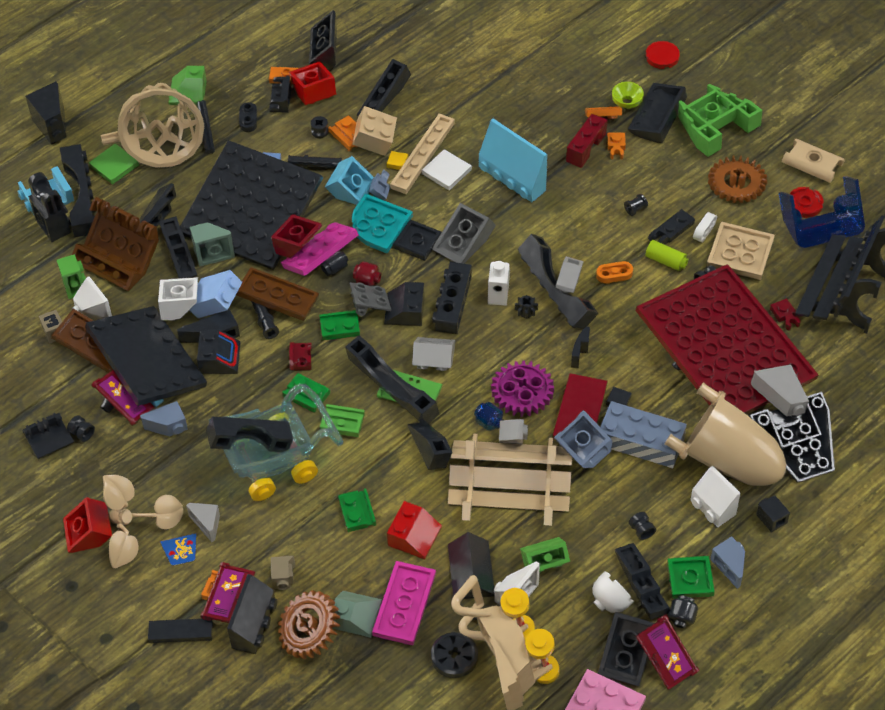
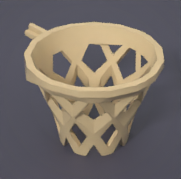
[101,83,204,167]

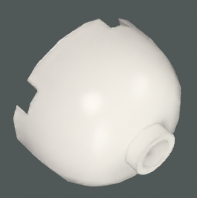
[592,571,634,613]

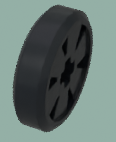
[431,632,478,678]

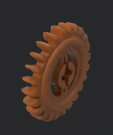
[708,155,767,203]
[278,590,340,659]

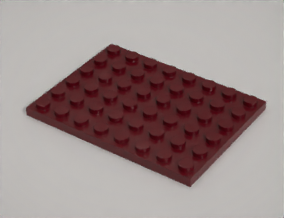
[635,264,819,415]

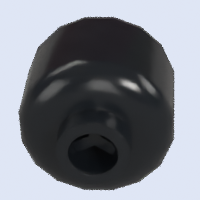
[668,595,698,629]

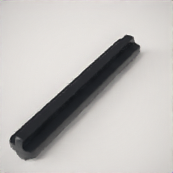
[197,100,215,154]

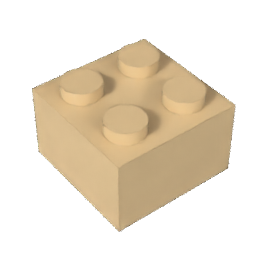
[352,106,397,156]

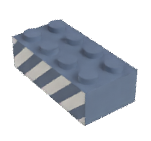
[600,401,687,468]

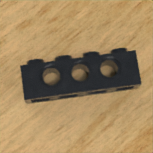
[432,262,472,334]

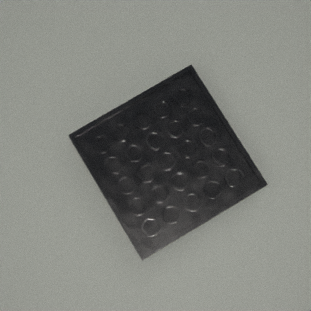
[180,140,323,270]

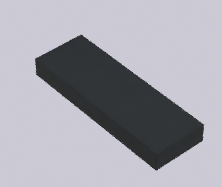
[148,619,213,643]

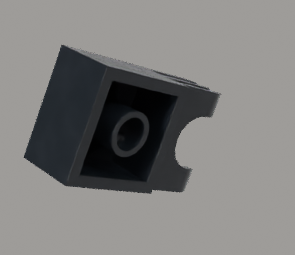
[28,172,71,242]

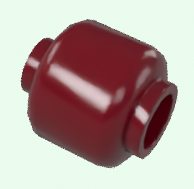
[353,261,382,286]

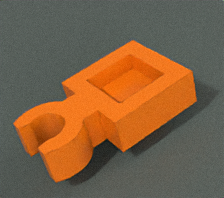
[607,133,626,160]

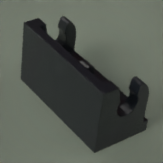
[269,76,291,113]

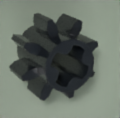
[515,295,538,319]

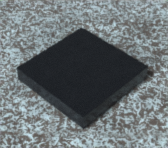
[393,219,442,261]

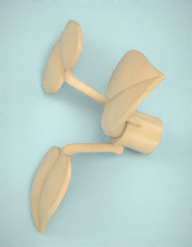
[103,475,183,568]

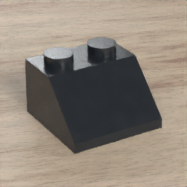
[384,282,425,326]

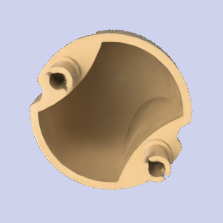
[664,383,786,486]

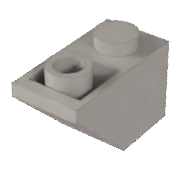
[555,257,584,293]
[499,419,528,444]

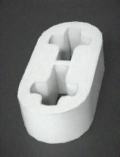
[693,212,717,242]

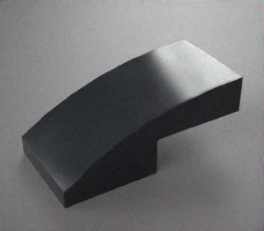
[571,326,590,368]

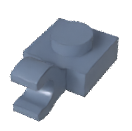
[369,170,390,200]

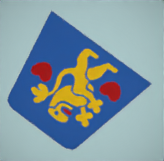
[160,534,196,565]

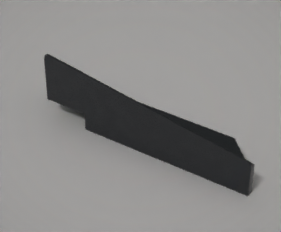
[139,183,176,227]

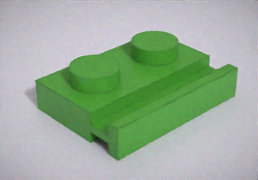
[320,404,365,437]

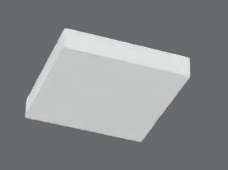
[422,150,472,190]

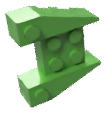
[678,84,762,157]

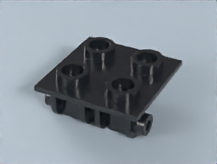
[22,412,74,459]

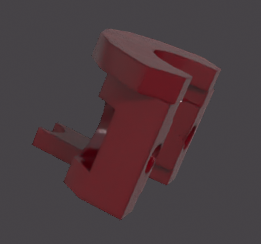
[289,342,312,371]

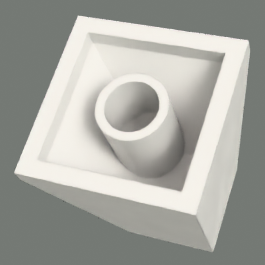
[73,277,112,320]
[494,562,540,605]

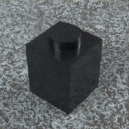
[756,495,790,533]

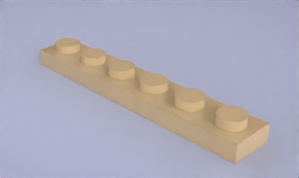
[390,114,455,194]

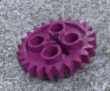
[491,360,554,417]

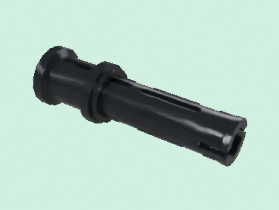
[251,301,279,339]

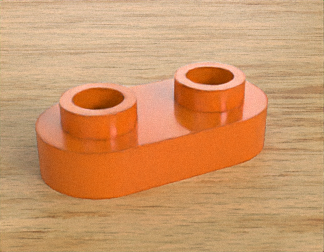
[596,261,633,283]

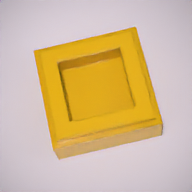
[387,151,408,170]

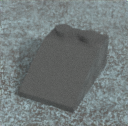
[432,203,496,264]

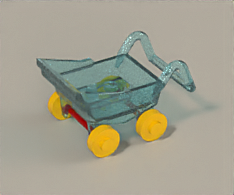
[209,384,343,501]

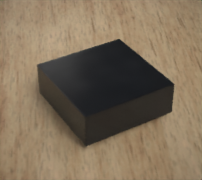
[606,386,632,406]

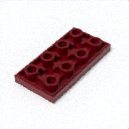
[552,373,608,440]

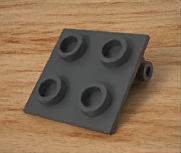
[349,282,391,316]

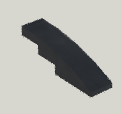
[159,216,197,279]
[615,543,670,620]

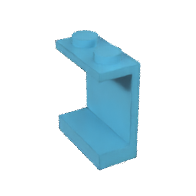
[17,166,75,215]

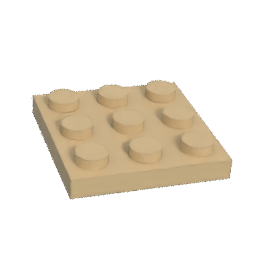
[707,222,775,280]

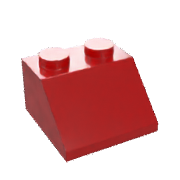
[289,61,337,105]
[63,497,112,553]
[387,501,442,560]

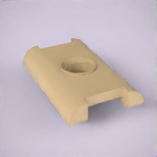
[782,139,845,183]

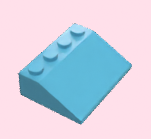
[479,119,547,202]

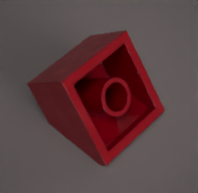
[271,214,322,258]

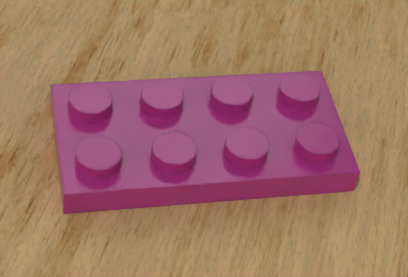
[281,222,359,276]
[372,561,436,645]

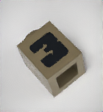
[39,310,62,344]

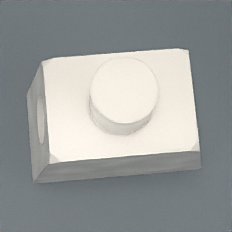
[488,261,510,306]

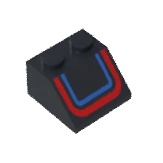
[197,330,241,374]

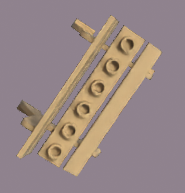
[448,434,572,526]

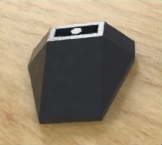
[749,392,835,483]

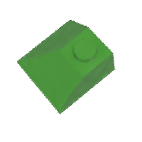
[169,66,207,105]

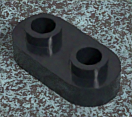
[239,102,257,132]

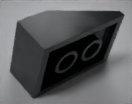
[598,612,654,686]

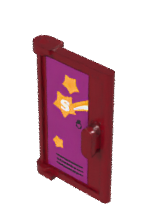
[91,370,155,426]
[200,562,255,623]
[636,615,700,690]

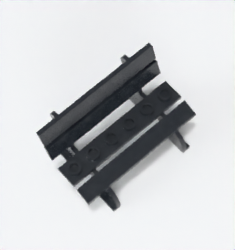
[795,215,885,334]

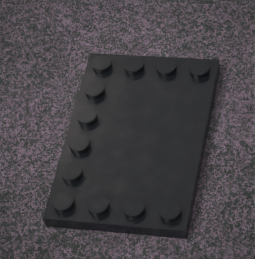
[85,306,207,406]

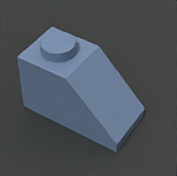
[140,401,188,437]
[711,536,745,589]

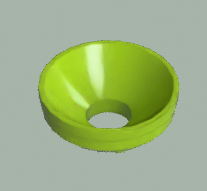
[612,82,644,109]

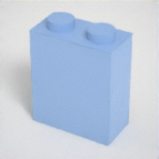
[190,270,242,318]

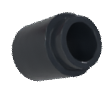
[320,251,349,276]

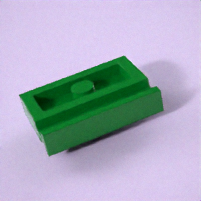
[319,310,360,340]
[282,373,330,413]
[338,488,376,532]

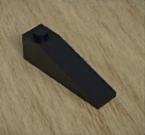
[357,59,411,117]

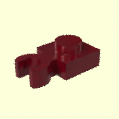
[770,298,800,331]

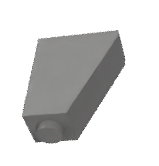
[751,365,809,416]

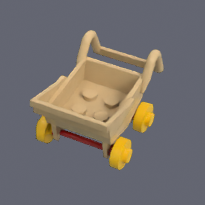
[451,575,560,710]

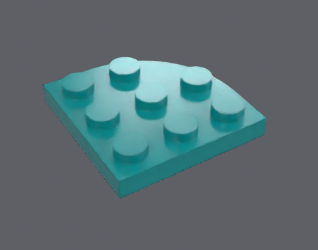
[352,193,413,253]

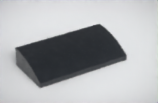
[628,83,687,143]

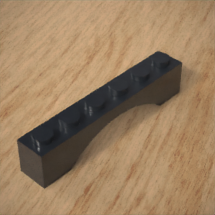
[60,144,96,238]
[517,234,599,329]
[345,335,440,426]

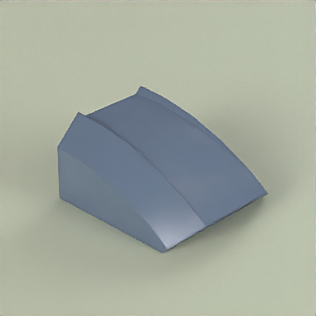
[554,410,613,468]

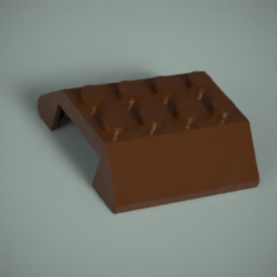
[72,197,159,291]

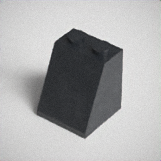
[25,81,67,145]

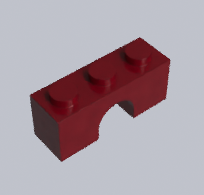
[566,114,607,168]

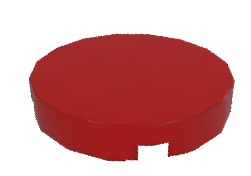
[646,41,680,69]
[787,187,824,218]

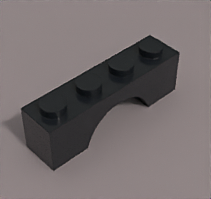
[206,416,293,453]

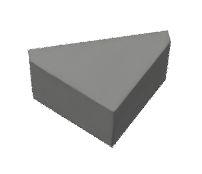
[186,503,220,542]

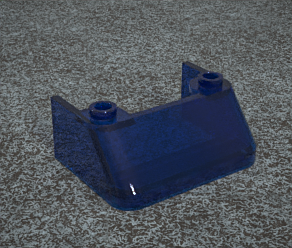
[779,176,865,248]

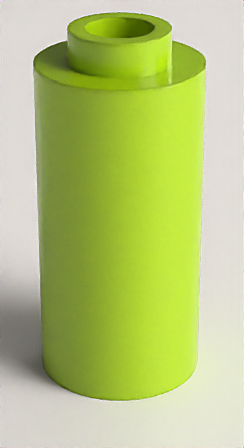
[645,240,689,271]

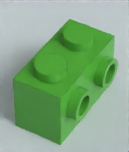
[57,254,86,299]
[520,537,570,573]

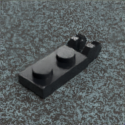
[648,209,695,245]

